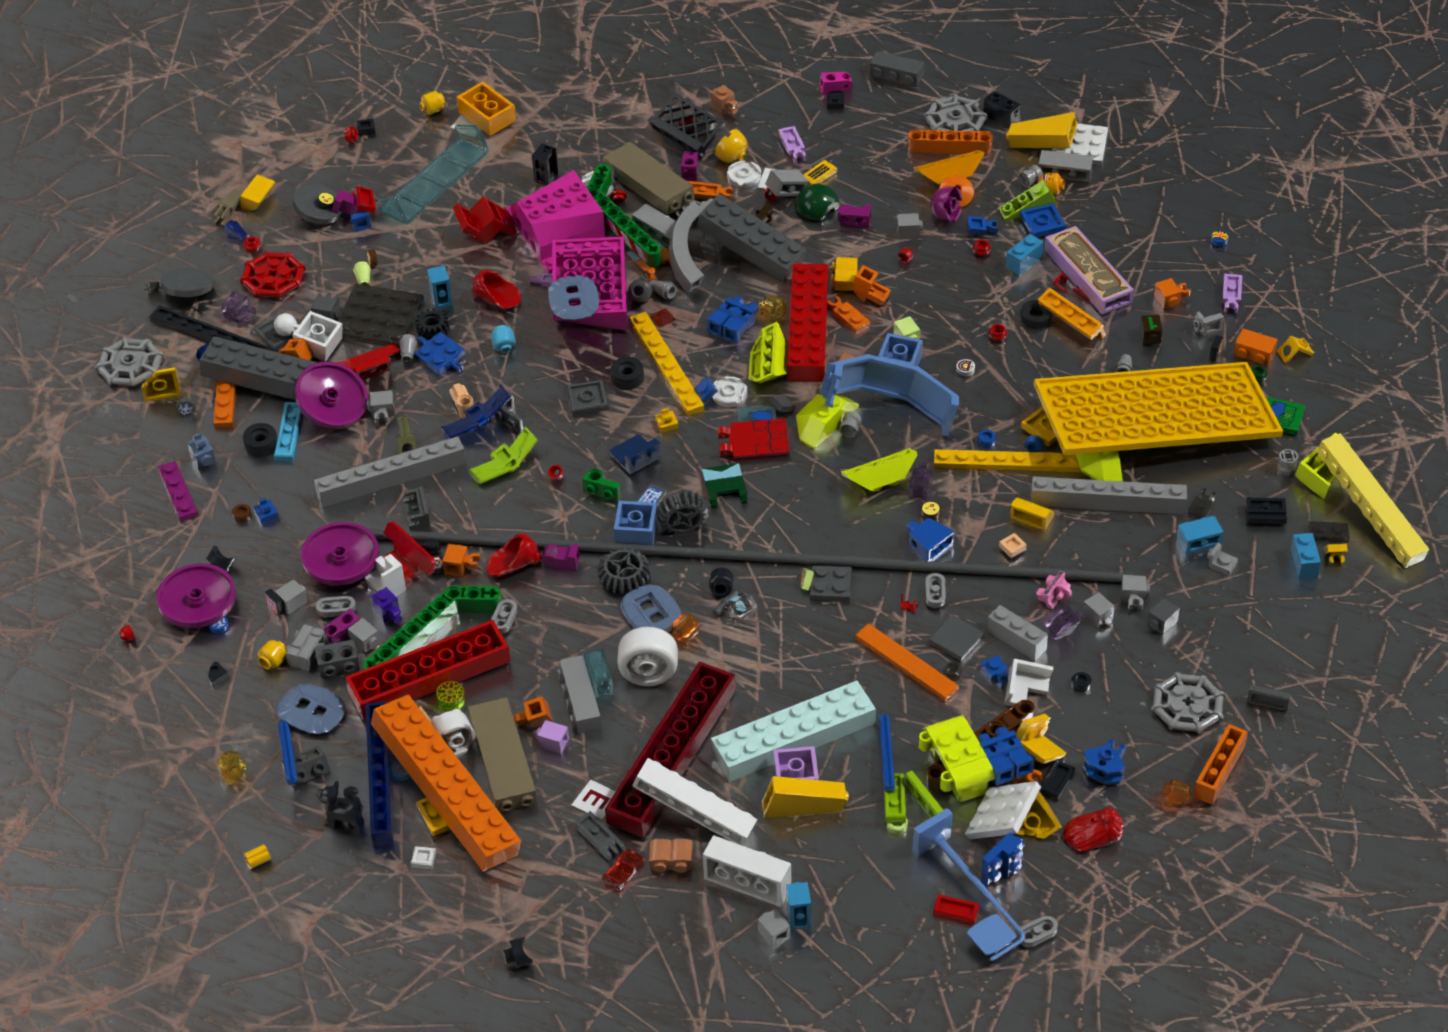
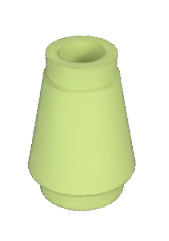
[353,261,371,289]

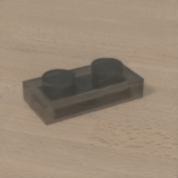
[1309,521,1350,543]

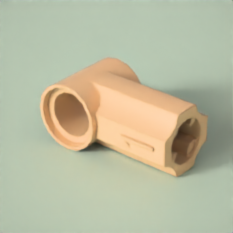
[449,383,475,419]

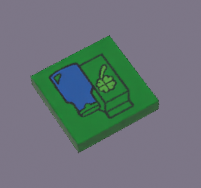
[1267,397,1305,435]

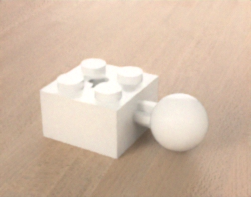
[274,311,342,362]

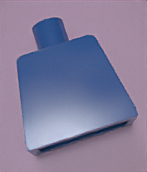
[906,518,954,562]

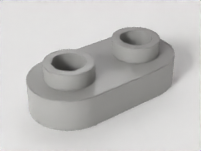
[925,573,946,608]
[316,596,356,617]
[491,599,517,634]
[1017,916,1058,948]

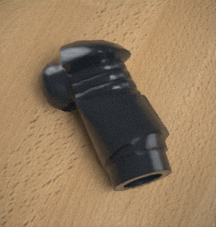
[415,539,441,554]

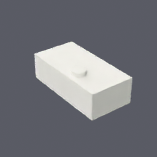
[703,835,791,907]

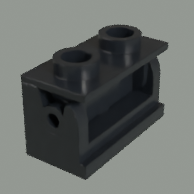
[983,91,1021,129]
[532,143,559,185]

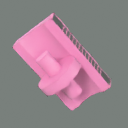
[1036,571,1072,609]

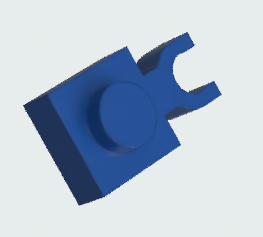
[966,216,998,235]
[980,655,1009,689]

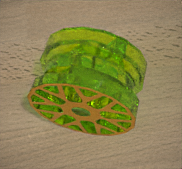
[436,681,465,712]

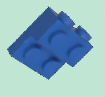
[981,832,1025,888]

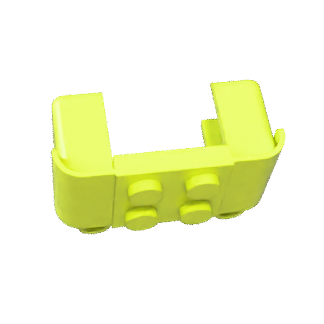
[919,715,995,802]

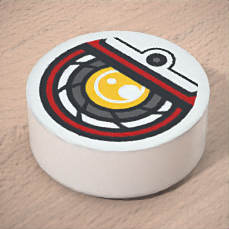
[956,359,975,377]

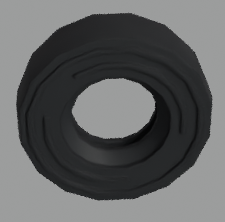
[1020,300,1053,328]

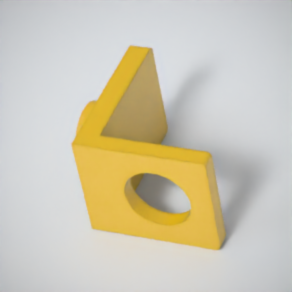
[1277,336,1314,363]

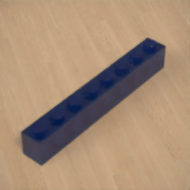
[365,701,394,849]

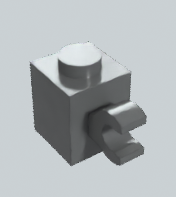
[311,292,340,320]

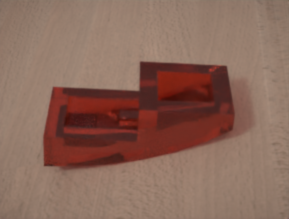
[602,848,645,891]

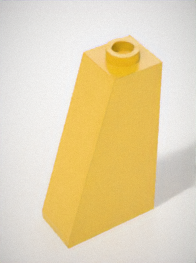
[1006,112,1077,148]
[762,776,849,818]

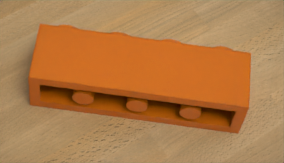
[1194,724,1248,805]

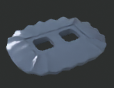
[548,275,599,320]
[621,584,682,632]
[277,683,346,735]

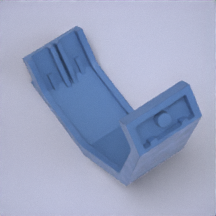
[819,354,959,436]

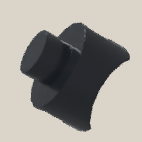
[206,545,236,571]
[502,936,533,969]

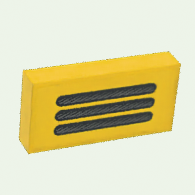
[803,160,837,185]

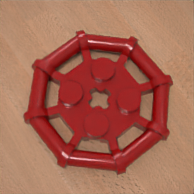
[239,251,306,299]

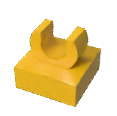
[655,408,679,433]
[1324,544,1348,564]

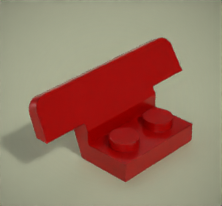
[338,344,401,380]
[383,521,436,584]

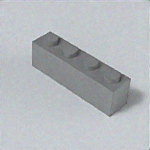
[557,655,602,733]

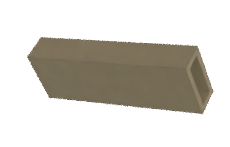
[603,142,695,215]
[468,697,537,812]

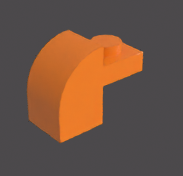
[852,265,891,306]

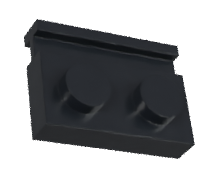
[1246,497,1287,524]

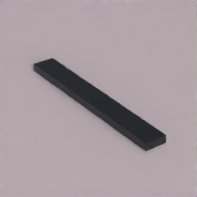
[149,305,279,352]

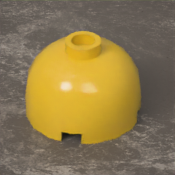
[714,129,748,163]

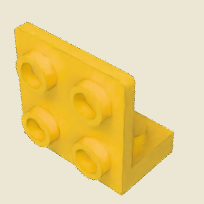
[1016,714,1066,764]

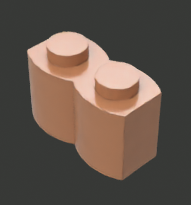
[649,839,693,873]

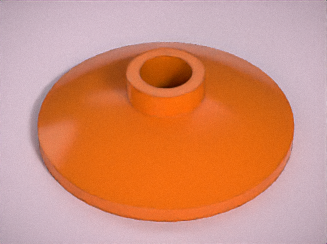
[939,175,974,207]

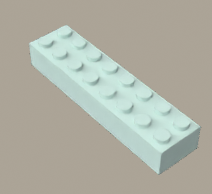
[711,681,876,782]

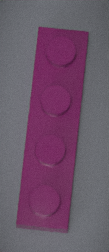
[158,461,199,522]

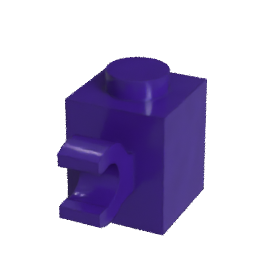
[370,587,402,623]

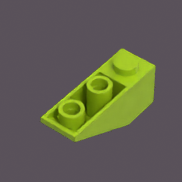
[999,180,1057,221]

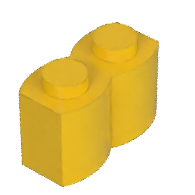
[831,257,858,291]

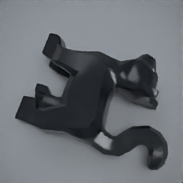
[316,781,365,835]

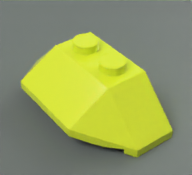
[749,322,788,383]
[796,394,859,450]
[841,448,918,491]
[1076,451,1123,482]

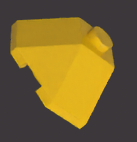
[141,367,181,401]
[1017,792,1062,839]

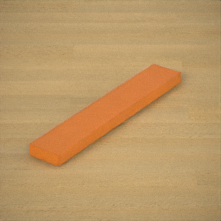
[855,623,959,702]

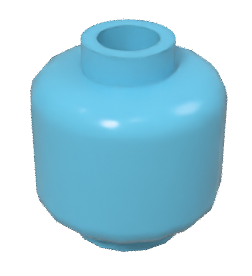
[491,325,516,353]

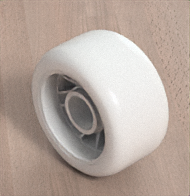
[617,627,678,687]

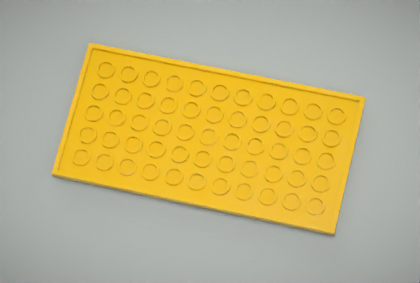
[1033,362,1283,455]

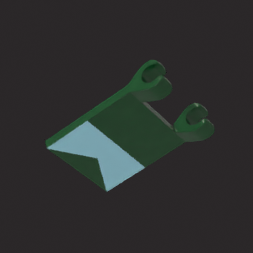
[702,463,748,507]

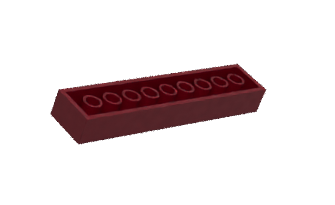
[605,661,736,838]

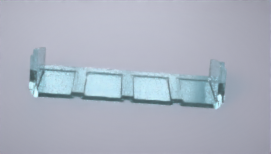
[374,125,489,224]

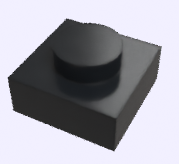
[827,93,844,109]

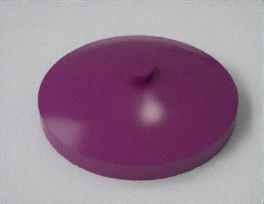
[294,362,368,429]
[301,522,379,585]
[157,563,236,628]

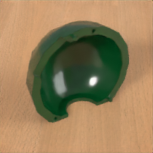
[795,183,840,221]

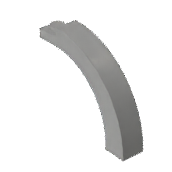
[669,198,713,293]

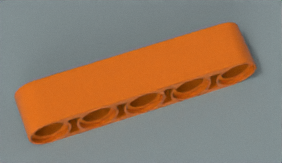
[908,130,992,155]

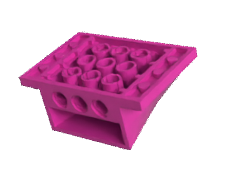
[506,170,605,274]
[552,236,628,330]

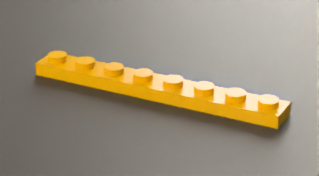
[629,312,704,416]
[934,449,1081,472]

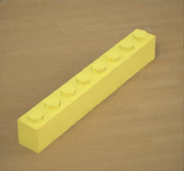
[1317,433,1430,568]

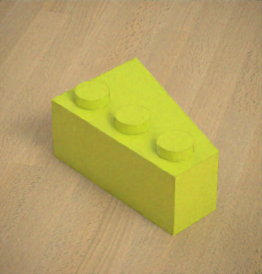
[1295,433,1350,499]

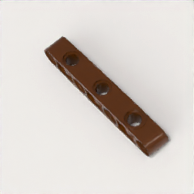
[926,700,1035,792]

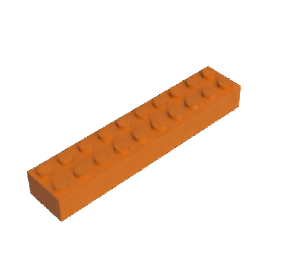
[371,694,522,872]

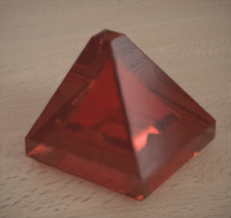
[650,308,675,327]

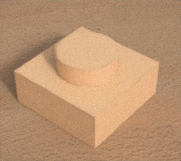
[999,533,1027,558]

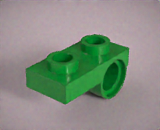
[582,468,621,501]

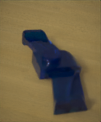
[441,385,511,439]

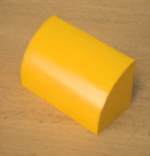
[240,174,275,211]
[1010,497,1054,531]

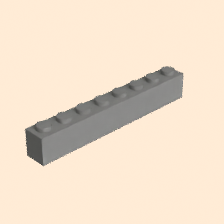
[314,436,466,508]
[1031,476,1187,515]

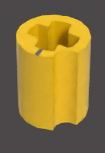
[243,844,271,869]

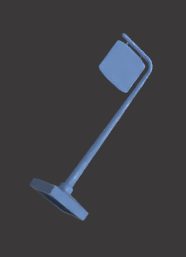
[912,808,1025,961]

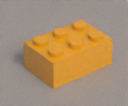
[457,81,516,136]

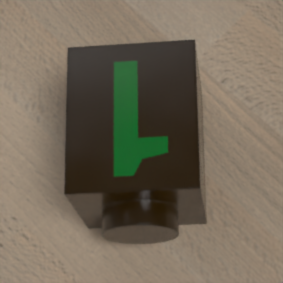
[1140,315,1162,344]

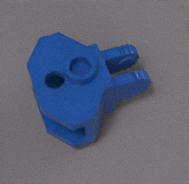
[1083,739,1126,785]

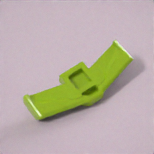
[468,427,538,484]

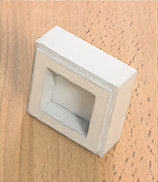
[411,846,436,870]

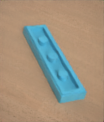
[274,402,303,461]

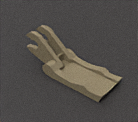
[214,189,244,225]

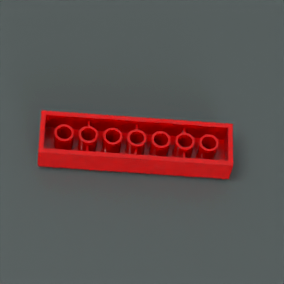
[788,263,828,382]
[345,620,511,720]

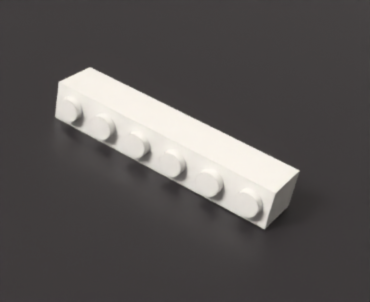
[633,758,757,846]

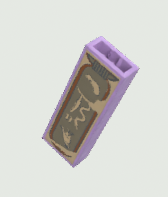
[1044,226,1134,314]

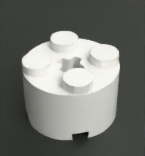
[431,709,476,757]

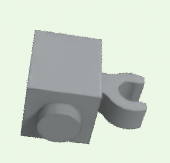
[367,390,395,424]
[1121,575,1150,610]

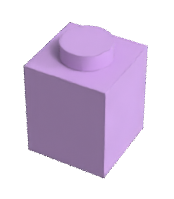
[536,720,569,754]

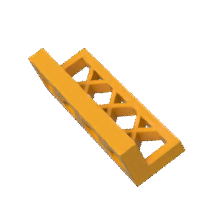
[1037,287,1106,340]

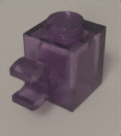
[222,291,257,323]
[909,462,933,500]
[1045,606,1084,640]

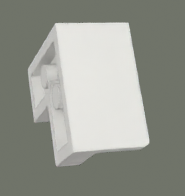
[365,554,406,596]
[1004,659,1053,706]

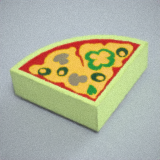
[801,568,814,590]

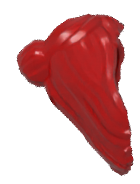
[471,270,521,309]
[486,533,542,577]
[1063,807,1124,852]

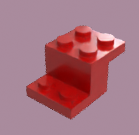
[453,196,517,244]

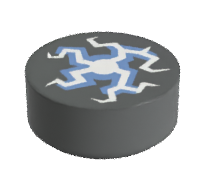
[176,398,195,416]

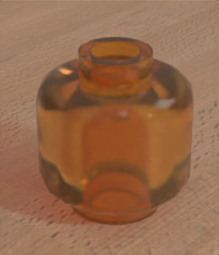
[671,613,700,643]
[1161,779,1194,809]

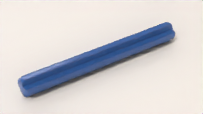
[878,714,895,792]
[277,720,298,785]

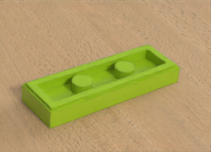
[905,770,943,818]
[884,773,906,822]

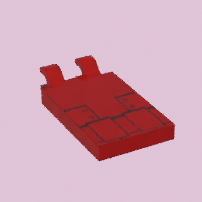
[718,418,790,460]

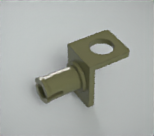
[396,416,417,454]

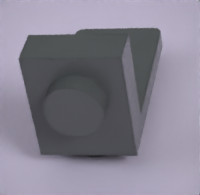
[493,391,523,433]

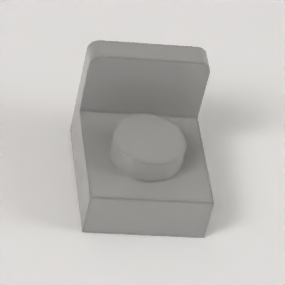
[1194,311,1224,336]
[1207,543,1238,576]

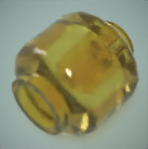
[759,295,786,320]
[217,750,246,781]

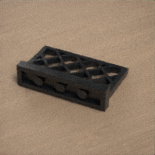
[648,93,726,158]

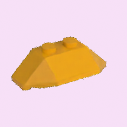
[914,150,984,185]

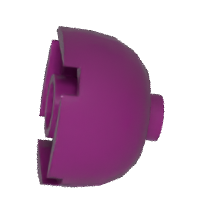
[930,186,962,222]

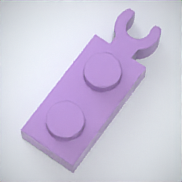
[778,126,806,163]
[1222,274,1242,314]

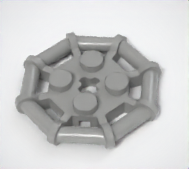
[924,94,988,131]
[95,337,164,387]
[1151,672,1225,734]

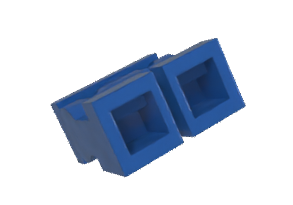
[707,296,758,344]
[978,726,1034,786]

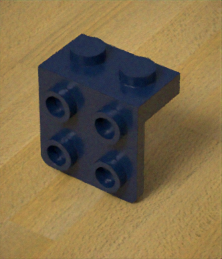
[610,435,661,475]

